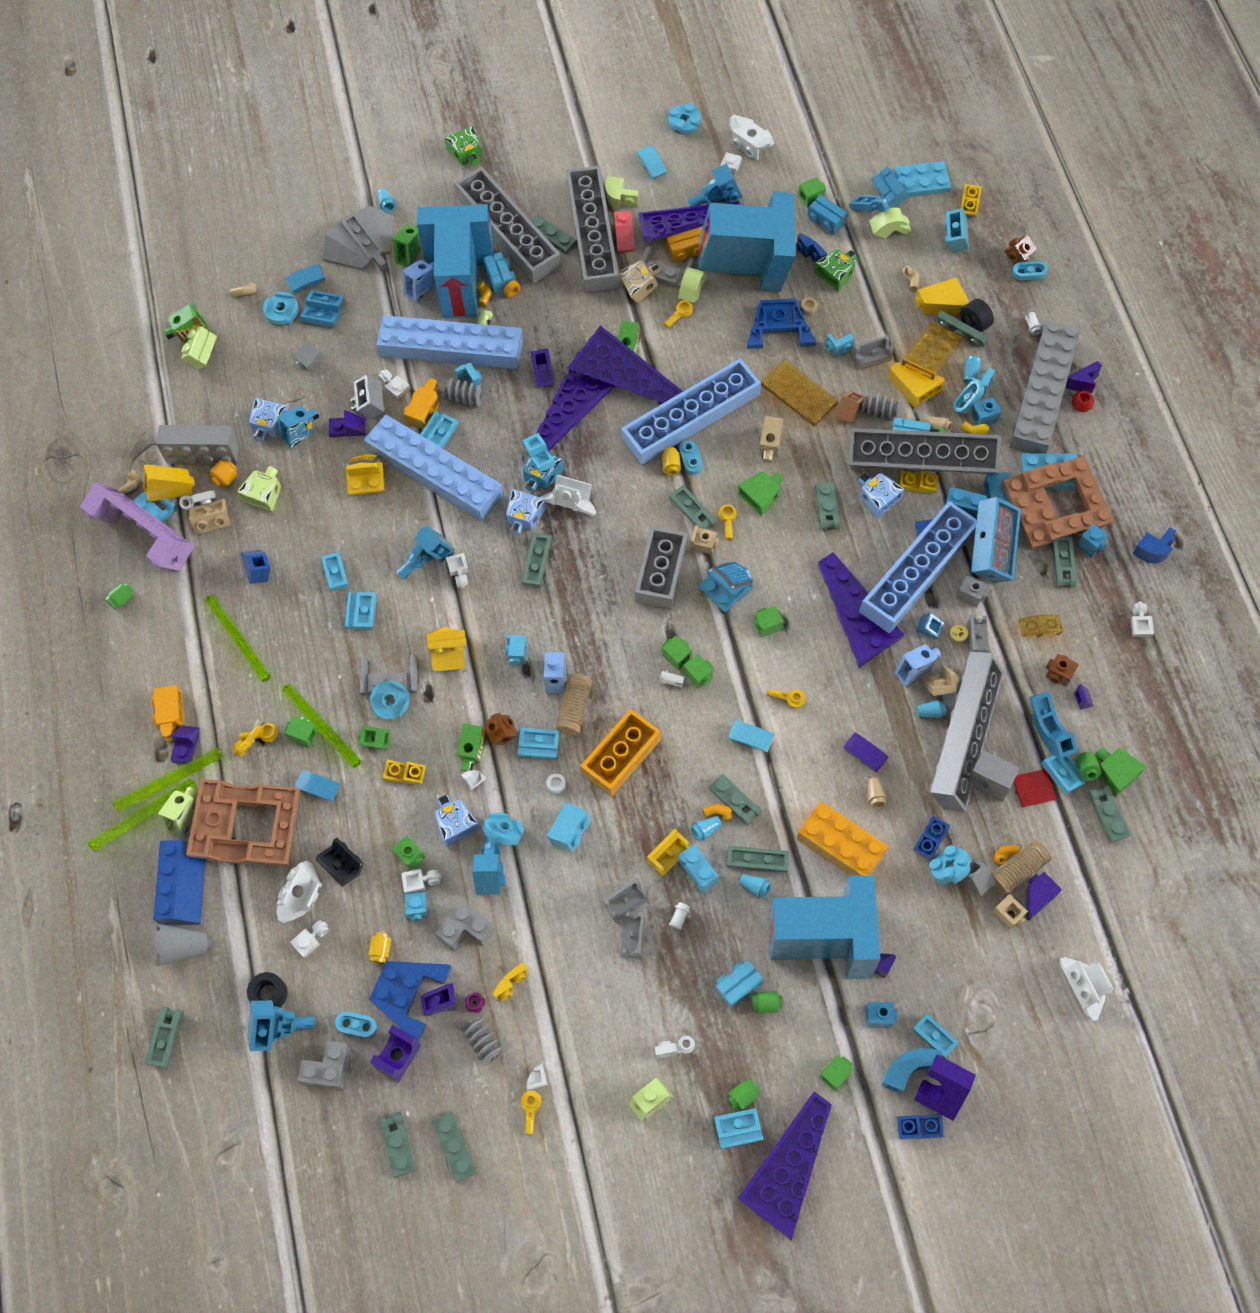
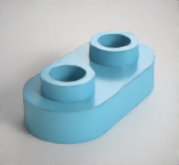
[1012,261,1048,281]
[953,381,984,414]
[679,441,703,475]
[335,1011,377,1039]

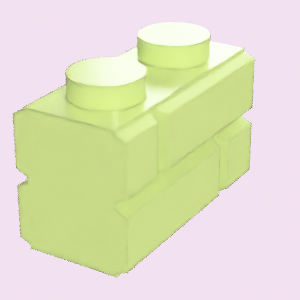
[181,326,217,370]

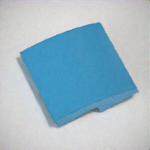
[300,290,344,328]

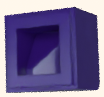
[874,953,896,978]

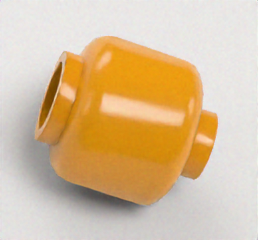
[210,460,237,487]

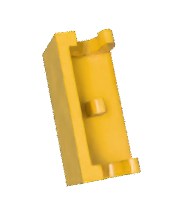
[647,829,690,877]

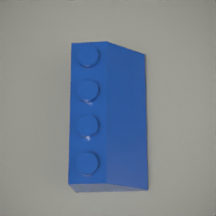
[153,840,205,925]

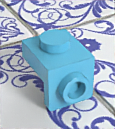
[825,333,854,357]
[455,363,482,389]

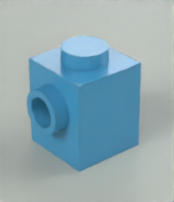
[971,397,1001,425]
[1077,524,1108,557]
[866,1002,898,1028]

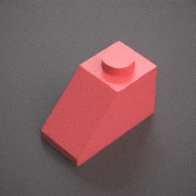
[614,211,635,253]

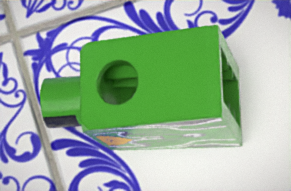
[445,126,482,166]
[814,249,857,292]

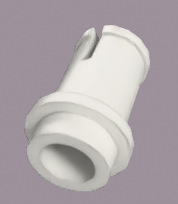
[1025,312,1043,336]
[659,670,685,688]
[669,902,690,930]

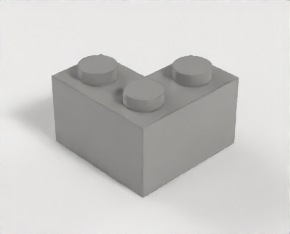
[435,901,495,951]
[297,1041,352,1091]

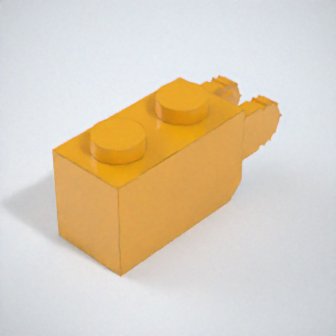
[403,378,440,430]
[151,685,184,743]

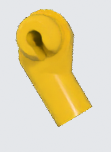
[961,421,989,434]

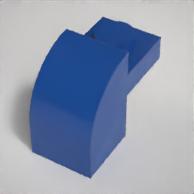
[1133,527,1176,563]

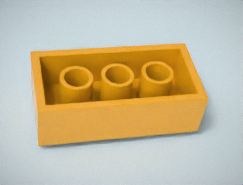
[580,708,661,797]
[797,801,889,876]

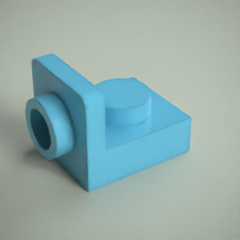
[969,368,995,396]
[405,892,428,922]

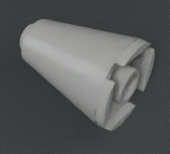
[155,924,212,966]

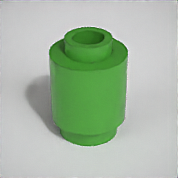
[104,582,134,610]
[1077,752,1101,781]
[752,991,783,1013]
[727,1079,760,1111]

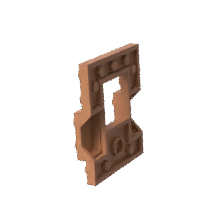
[1001,456,1114,550]
[186,779,301,867]

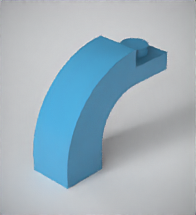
[1029,691,1079,758]
[881,1048,941,1094]

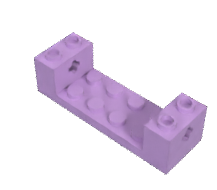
[80,482,195,571]

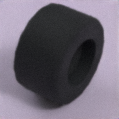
[960,299,994,332]
[247,972,287,1008]

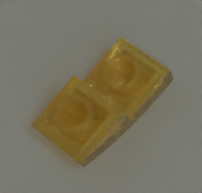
[1019,615,1064,638]

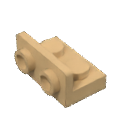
[189,499,231,534]
[923,665,959,696]

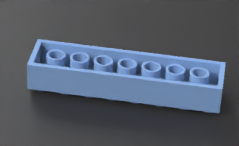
[376,315,523,369]
[621,358,761,465]
[364,414,504,522]
[859,501,977,634]

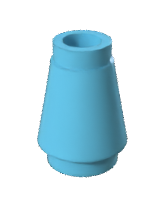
[378,188,396,213]
[963,356,982,384]
[917,699,947,719]
[691,816,722,841]
[739,874,771,898]

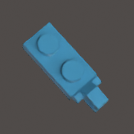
[849,195,890,212]

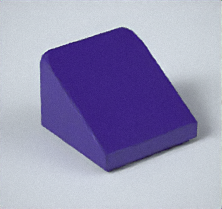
[1074,684,1094,710]

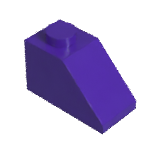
[1026,872,1062,921]

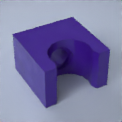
[370,1025,421,1083]
[914,1054,976,1121]

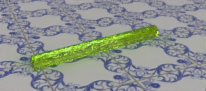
[205,595,271,682]
[282,684,361,768]
[113,748,224,812]
[88,779,196,851]

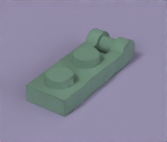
[815,482,840,530]
[669,485,716,529]
[1052,537,1077,587]
[709,774,762,826]
[1088,784,1131,843]
[145,1006,184,1069]
[380,1111,416,1178]

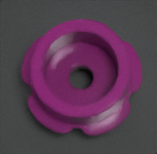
[465,992,485,1013]

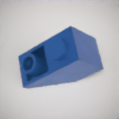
[241,550,270,584]

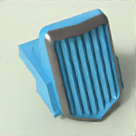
[698,561,753,613]

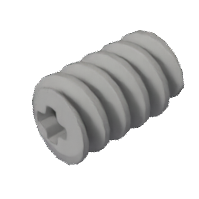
[444,378,483,407]
[861,392,901,421]
[460,1018,503,1066]

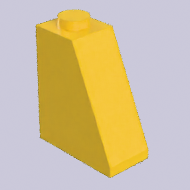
[915,277,969,316]
[888,360,945,408]
[143,464,195,502]

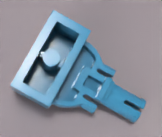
[687,163,743,207]
[396,525,455,579]
[472,836,505,895]
[247,1000,315,1051]

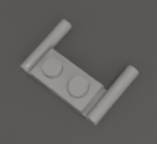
[641,247,695,289]
[360,655,418,696]

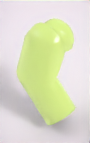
[477,309,493,325]

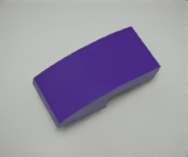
[843,732,889,773]

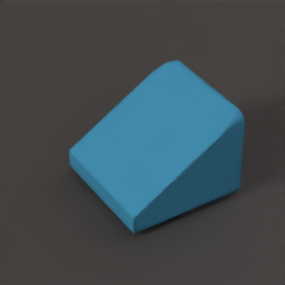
[916,613,944,639]

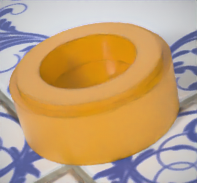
[503,280,520,297]

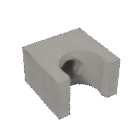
[972,750,1020,802]

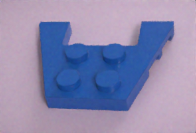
[747,299,816,349]
[369,961,452,1042]

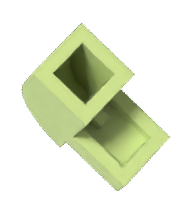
[605,176,639,210]
[869,207,911,239]
[678,267,707,303]

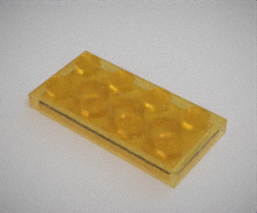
[901,322,962,380]
[761,359,838,427]

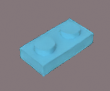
[321,552,349,592]
[912,1013,959,1058]

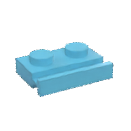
[420,411,459,449]
[345,592,377,630]
[517,728,560,760]
[1041,755,1088,795]
[714,1108,763,1150]

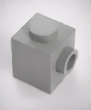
[294,340,324,371]
[957,575,989,607]
[964,859,996,896]

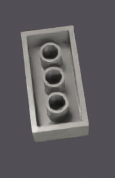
[156,425,240,464]
[635,526,688,609]

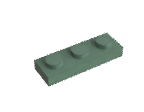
[531,215,577,255]
[937,311,988,346]
[522,533,552,588]
[727,846,789,873]
[432,1112,477,1183]

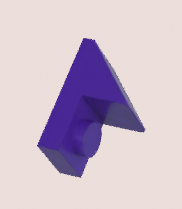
[531,348,555,387]
[1065,361,1102,393]
[328,410,366,437]
[170,725,200,765]
[421,983,456,1016]

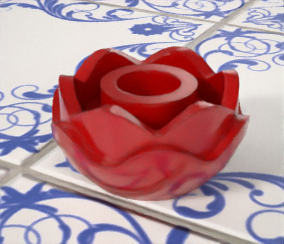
[1072,391,1095,412]

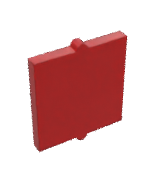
[1014,769,1056,808]

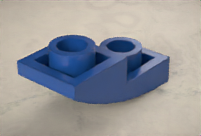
[796,233,827,262]
[913,816,951,859]
[897,1114,945,1139]

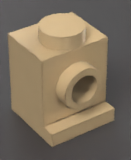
[690,525,719,555]
[992,894,1028,929]

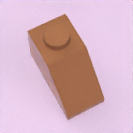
[834,391,865,423]

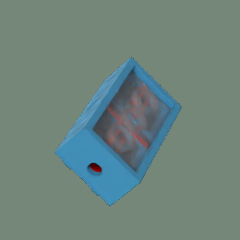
[971,497,1021,583]

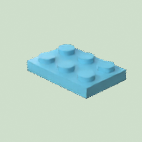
[894,161,951,197]
[1021,453,1078,489]

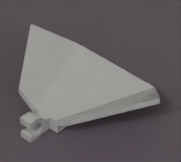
[322,206,394,272]

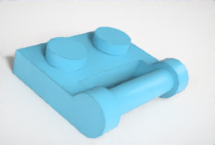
[133,491,178,522]

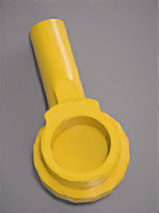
[663,300,693,328]
[718,504,737,540]
[767,688,806,708]
[239,723,279,742]
[233,724,264,758]
[521,1090,542,1135]

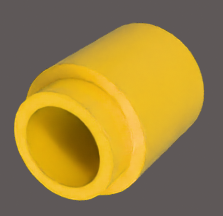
[661,447,681,476]
[368,932,392,964]

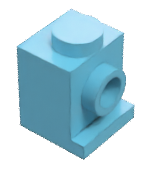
[505,635,527,666]

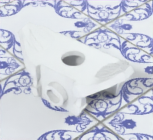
[729,114,774,160]
[540,475,597,517]
[276,861,322,923]
[1059,957,1114,1021]

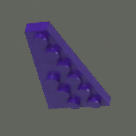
[639,201,740,243]
[567,325,683,403]
[536,352,615,451]
[818,552,904,668]
[738,1091,832,1241]

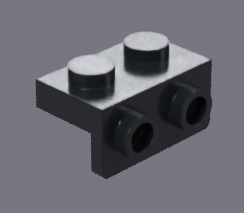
[315,837,363,887]

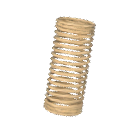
[555,673,592,736]
[991,840,1052,896]

